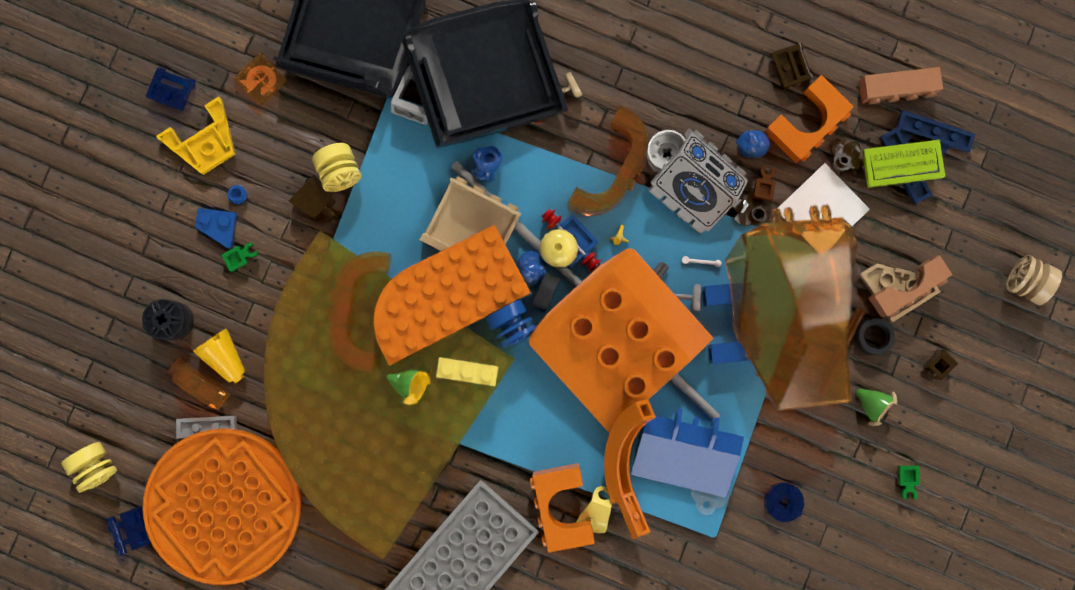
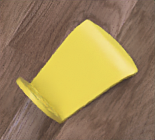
[576,486,612,533]

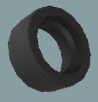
[532,273,560,312]
[854,318,895,355]

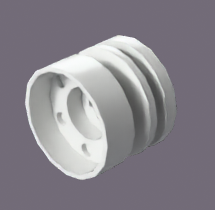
[647,130,685,173]

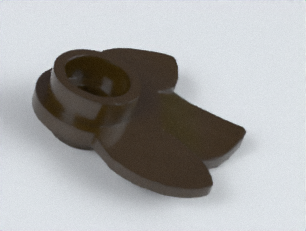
[831,139,864,172]
[732,191,767,226]

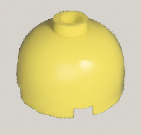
[539,229,578,268]

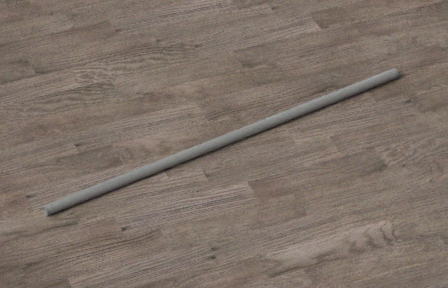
[451,161,720,420]

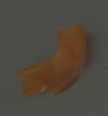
[168,357,230,410]

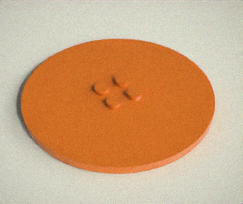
[143,428,301,585]

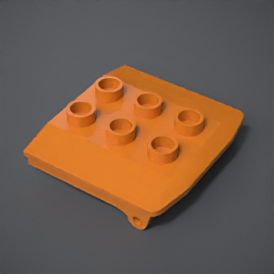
[528,249,714,433]

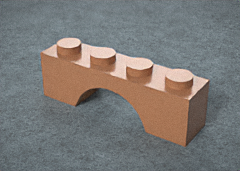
[869,255,953,318]

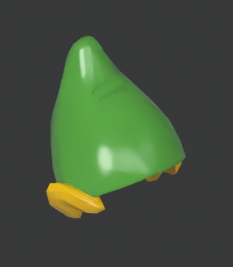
[387,370,430,405]

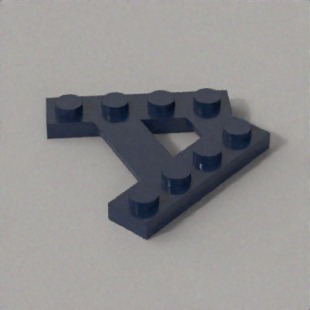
[879,110,976,205]

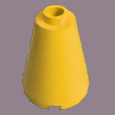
[193,328,245,384]

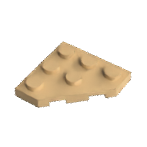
[859,264,941,323]

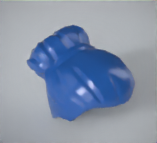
[736,130,770,158]
[471,146,502,182]
[517,251,546,286]

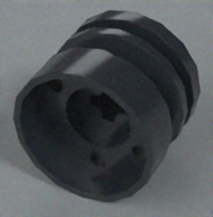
[142,299,194,341]

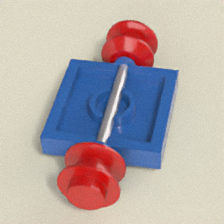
[541,209,602,272]

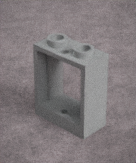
[391,66,428,126]

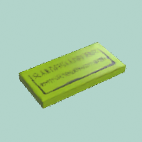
[862,140,946,188]

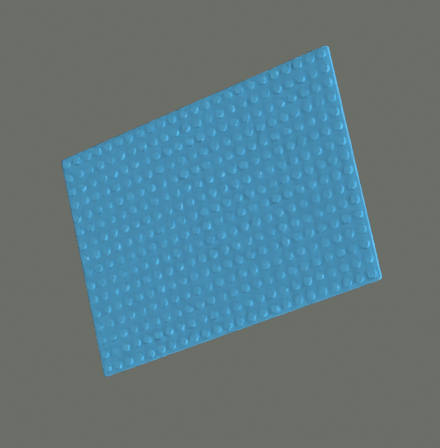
[281,95,815,537]

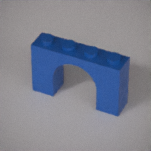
[702,282,762,364]

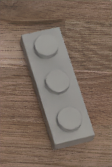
[176,416,237,438]

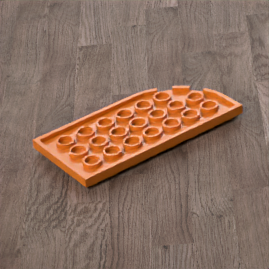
[374,225,531,366]

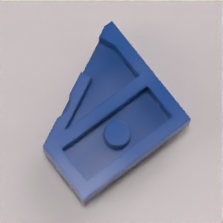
[195,208,237,249]

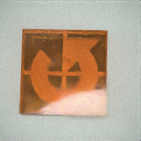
[233,53,288,106]

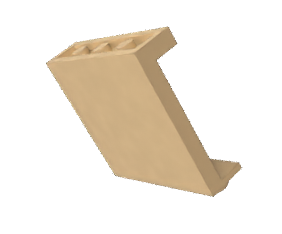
[420,176,522,251]

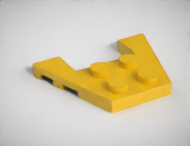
[156,96,236,175]

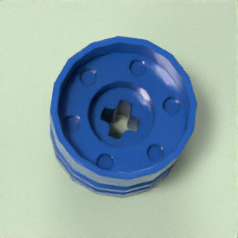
[486,299,536,348]

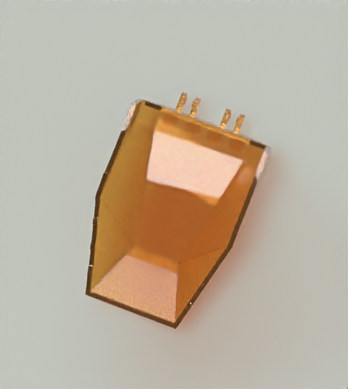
[725,204,858,411]

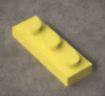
[436,357,498,386]

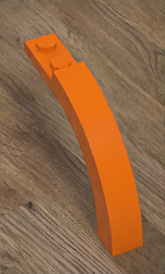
[604,399,656,539]

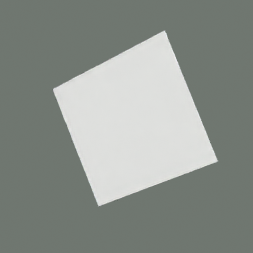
[776,163,869,256]

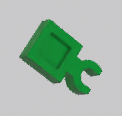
[222,242,259,272]
[897,465,920,499]

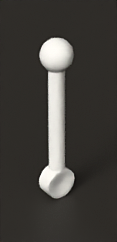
[681,256,722,267]

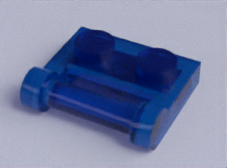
[145,67,196,111]

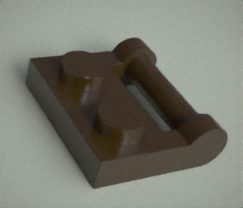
[770,43,815,89]

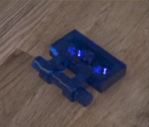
[107,506,151,556]

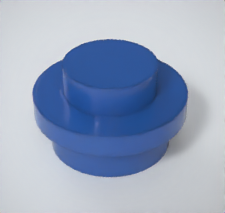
[227,185,247,204]

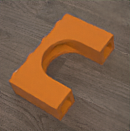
[764,75,854,163]
[530,463,595,553]

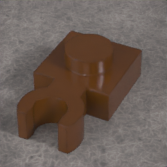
[752,166,776,202]

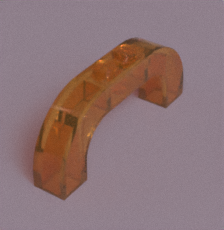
[567,105,648,216]
[328,251,392,372]

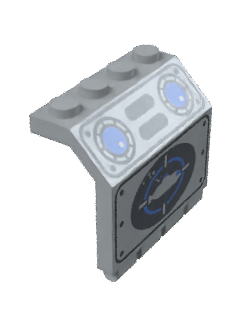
[649,128,748,234]

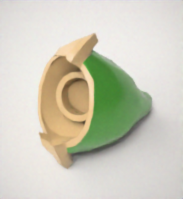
[855,389,898,426]

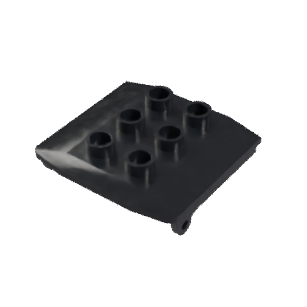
[273,0,426,98]
[401,0,568,148]

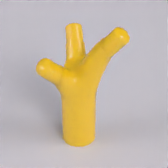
[610,225,629,245]

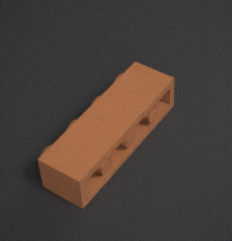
[859,67,943,105]

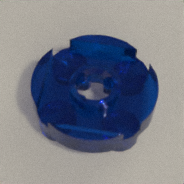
[764,482,804,522]

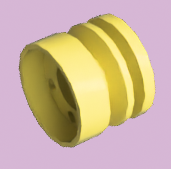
[312,143,362,192]
[61,442,117,493]

